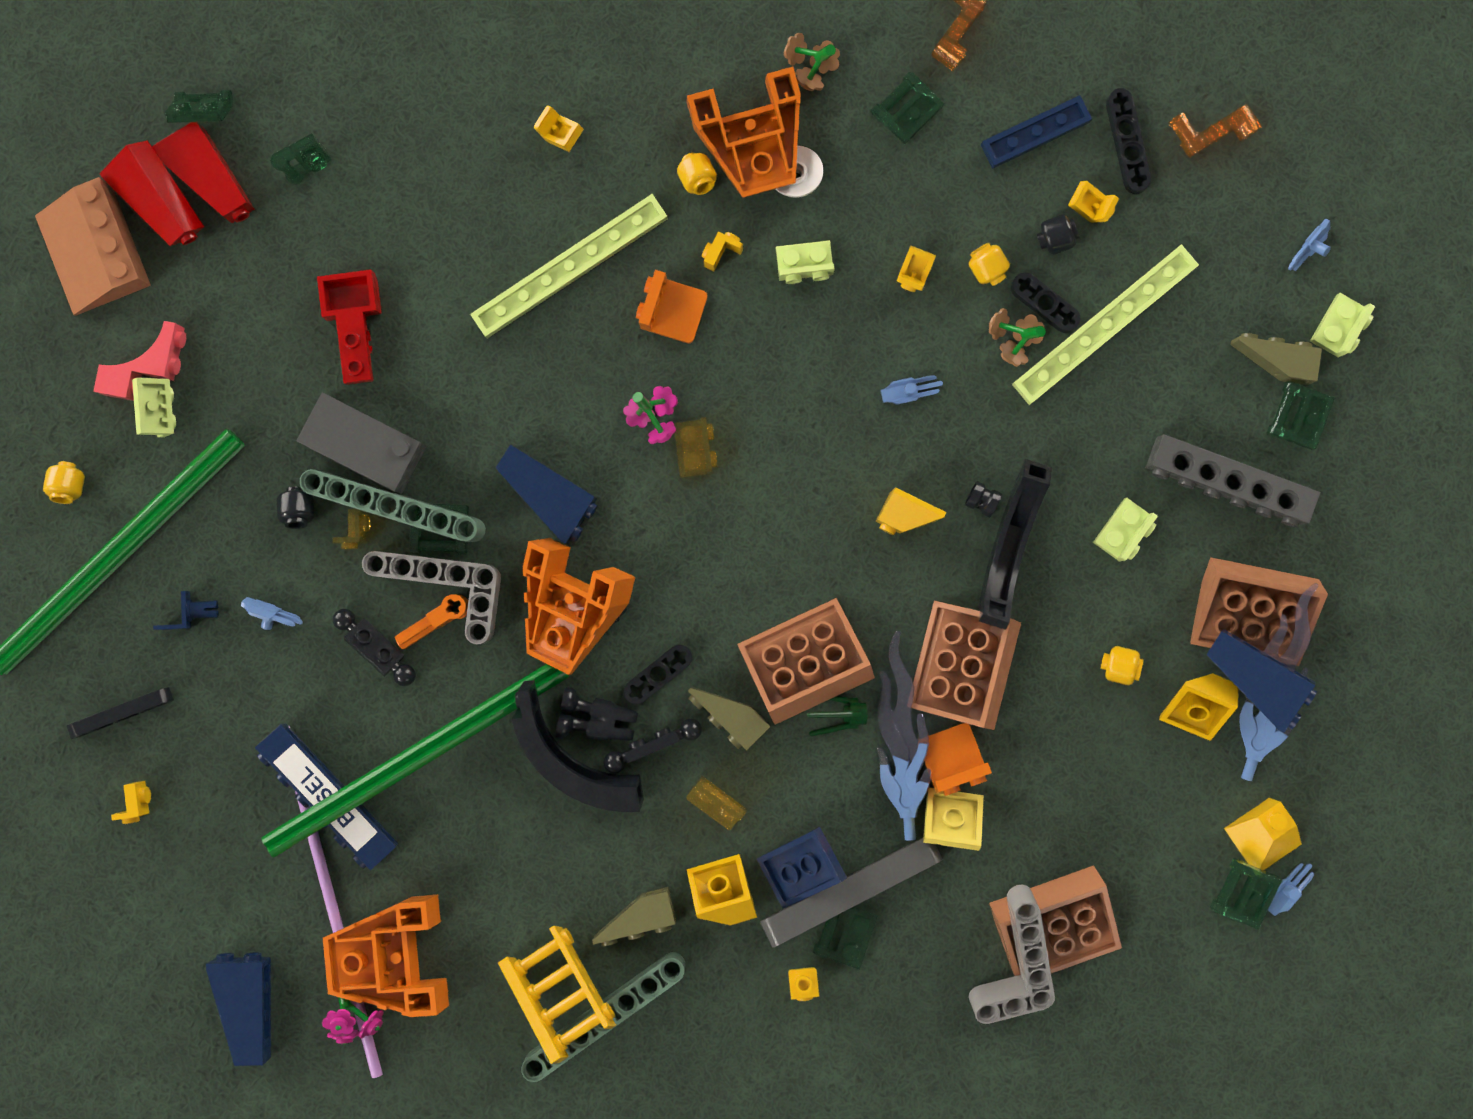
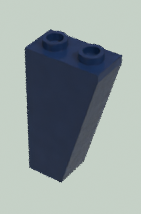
[496,445,598,545]
[1207,629,1317,733]
[206,952,271,1066]

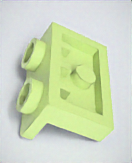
[776,240,835,284]
[1310,293,1375,357]
[132,378,176,437]
[1093,498,1158,562]

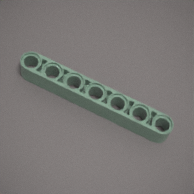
[300,469,486,542]
[521,952,685,1082]

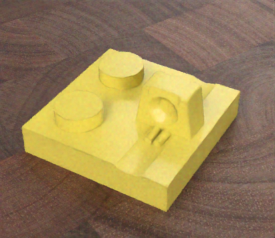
[923,788,984,851]

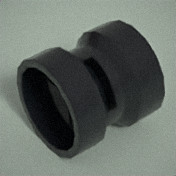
[965,481,1002,518]

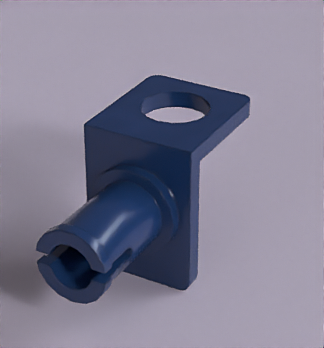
[153,591,219,630]

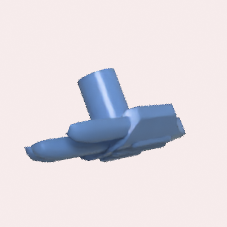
[1288,219,1331,271]
[880,376,943,405]
[241,597,303,630]
[1264,863,1314,916]

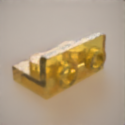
[674,417,717,478]
[686,776,746,830]

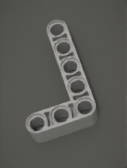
[362,551,501,644]
[969,884,1055,1024]

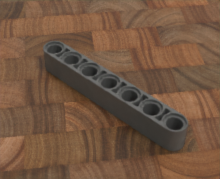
[760,837,943,948]

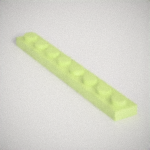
[470,194,668,339]
[1012,244,1199,405]

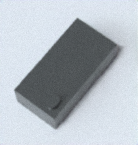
[296,392,427,494]

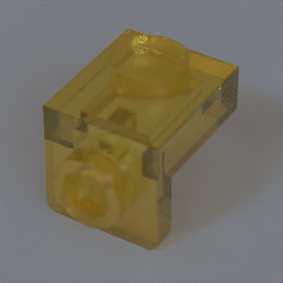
[333,509,370,549]

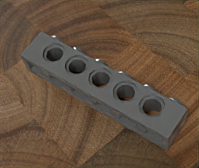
[1145,434,1321,528]

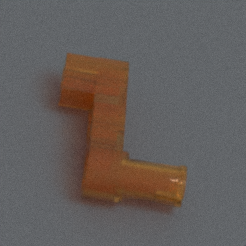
[931,0,988,71]
[1168,104,1262,158]

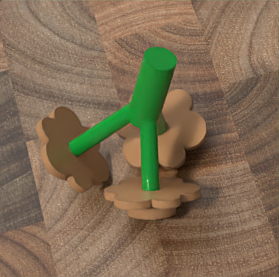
[784,33,840,91]
[989,308,1046,367]

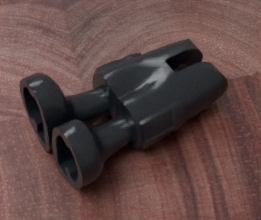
[555,687,638,741]

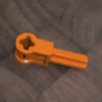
[395,594,469,649]

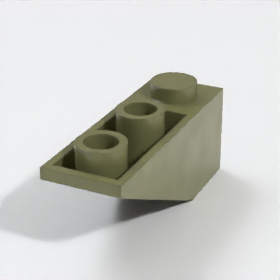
[1231,333,1322,385]
[688,687,770,750]
[592,887,676,946]

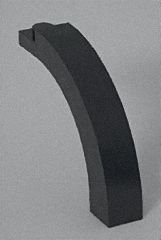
[978,459,1052,630]
[512,680,644,812]

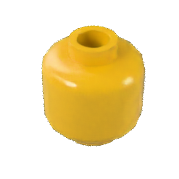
[677,153,717,195]
[968,243,1010,286]
[43,461,85,504]
[1100,646,1144,685]

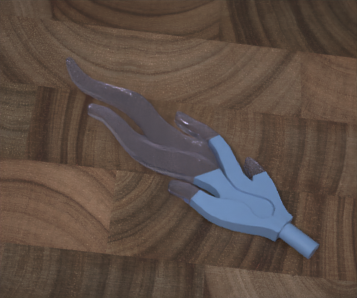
[1239,583,1319,781]
[877,631,931,840]

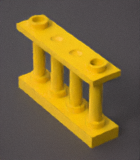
[498,926,616,1064]

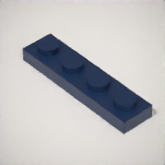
[981,95,1092,169]

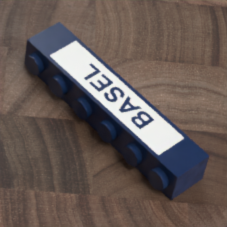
[255,723,398,871]

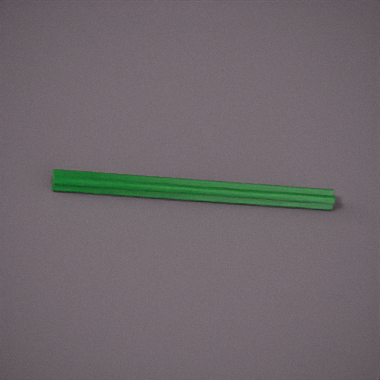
[0,429,245,675]
[261,664,569,858]

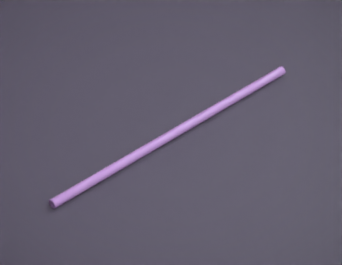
[289,726,383,1078]

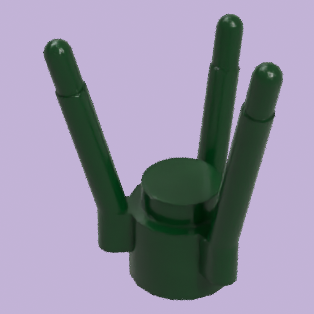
[807,696,867,736]

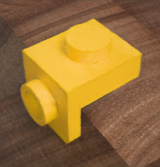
[534,106,584,152]
[1068,181,1119,223]
[702,232,743,272]
[897,245,936,292]
[111,781,151,824]
[788,967,819,1001]

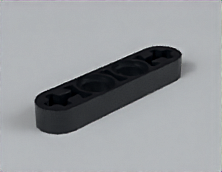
[1106,88,1151,194]
[66,687,174,739]

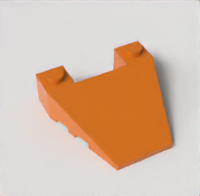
[687,67,801,198]
[523,538,635,675]
[323,894,449,1017]

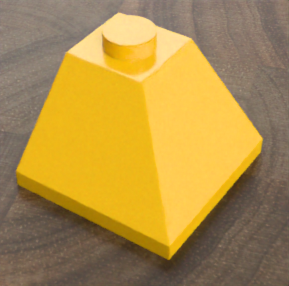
[876,487,946,535]
[1159,673,1238,741]
[1224,798,1302,875]
[687,854,757,925]

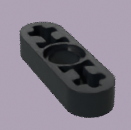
[1011,272,1081,333]
[624,645,692,704]

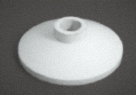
[776,146,823,197]

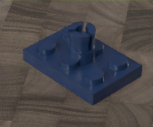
[757,827,847,909]

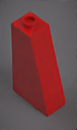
[152,120,255,223]
[100,140,204,246]

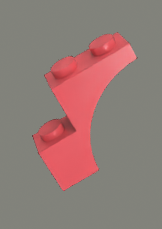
[94,321,186,401]

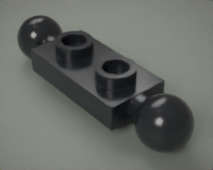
[333,609,416,686]
[603,718,702,773]

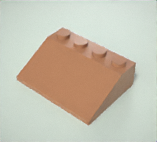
[35,177,151,316]
[1190,557,1328,666]
[737,598,875,725]
[907,601,1021,730]
[989,865,1122,976]

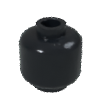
[1037,214,1080,255]
[277,486,314,529]

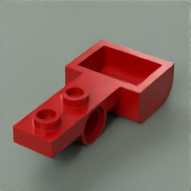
[317,270,382,385]

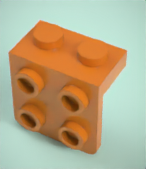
[636,270,707,344]
[918,723,992,796]

